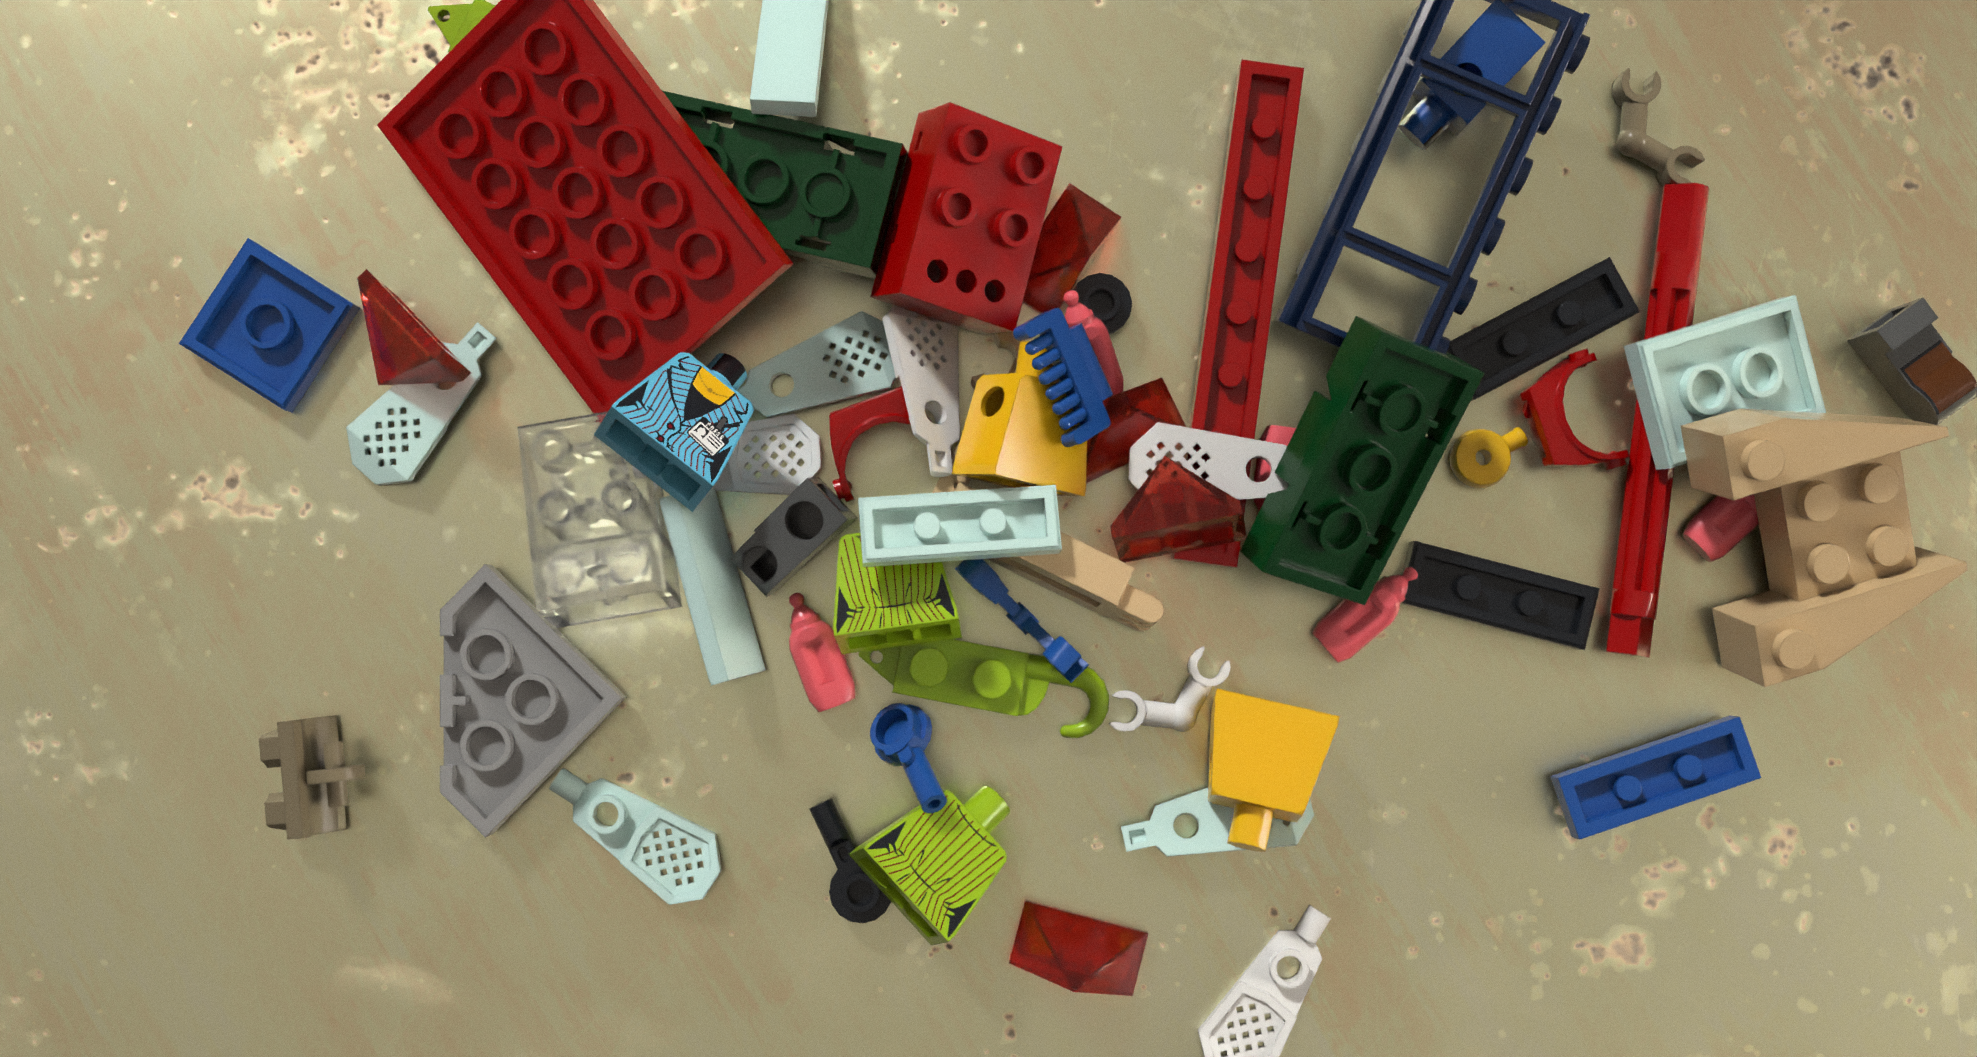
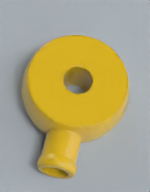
[1450,427,1528,488]

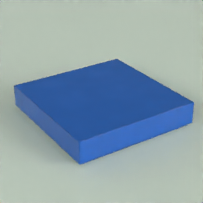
[179,238,360,413]

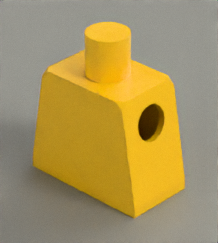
[952,341,1087,496]
[1208,688,1340,852]

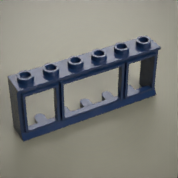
[1274,0,1590,355]

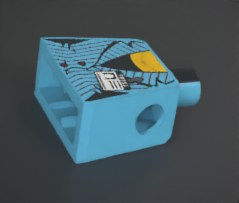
[594,352,754,512]

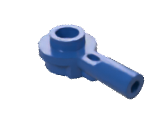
[870,703,947,813]

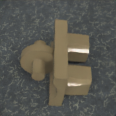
[259,715,366,839]

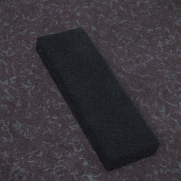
[1447,257,1640,402]
[1401,541,1600,650]

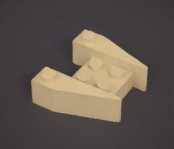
[1681,409,1968,687]

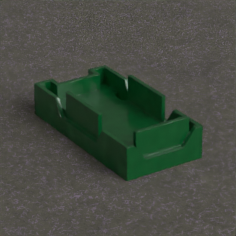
[663,91,908,279]
[1240,316,1485,605]

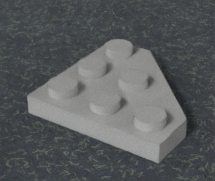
[440,564,626,838]

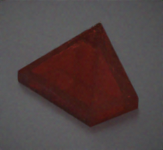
[1022,183,1121,314]
[357,269,471,385]
[1086,378,1186,484]
[1110,456,1247,563]
[1009,899,1149,996]

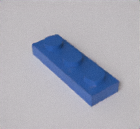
[1550,715,1761,840]

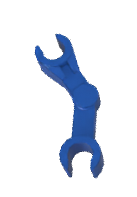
[955,559,1089,683]

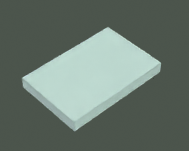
[1623,295,1826,470]

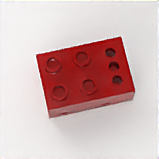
[870,102,1063,334]

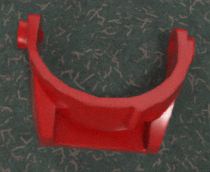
[1520,348,1630,471]
[829,386,952,502]

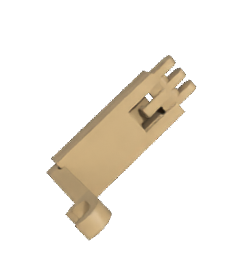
[932,332,1164,632]

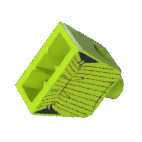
[833,533,962,654]
[849,786,1010,945]

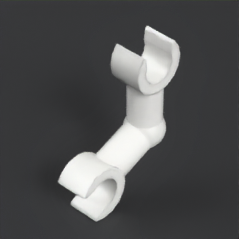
[1109,646,1231,732]

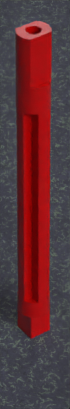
[1606,183,1710,658]

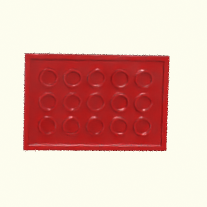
[377,0,793,423]

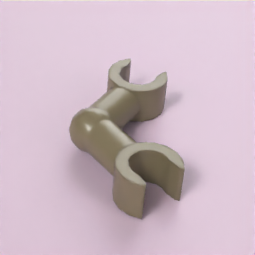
[1612,68,1705,186]

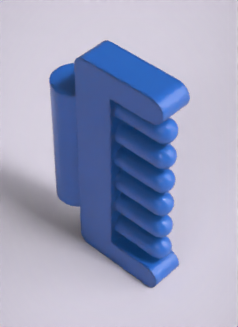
[1013,308,1113,447]

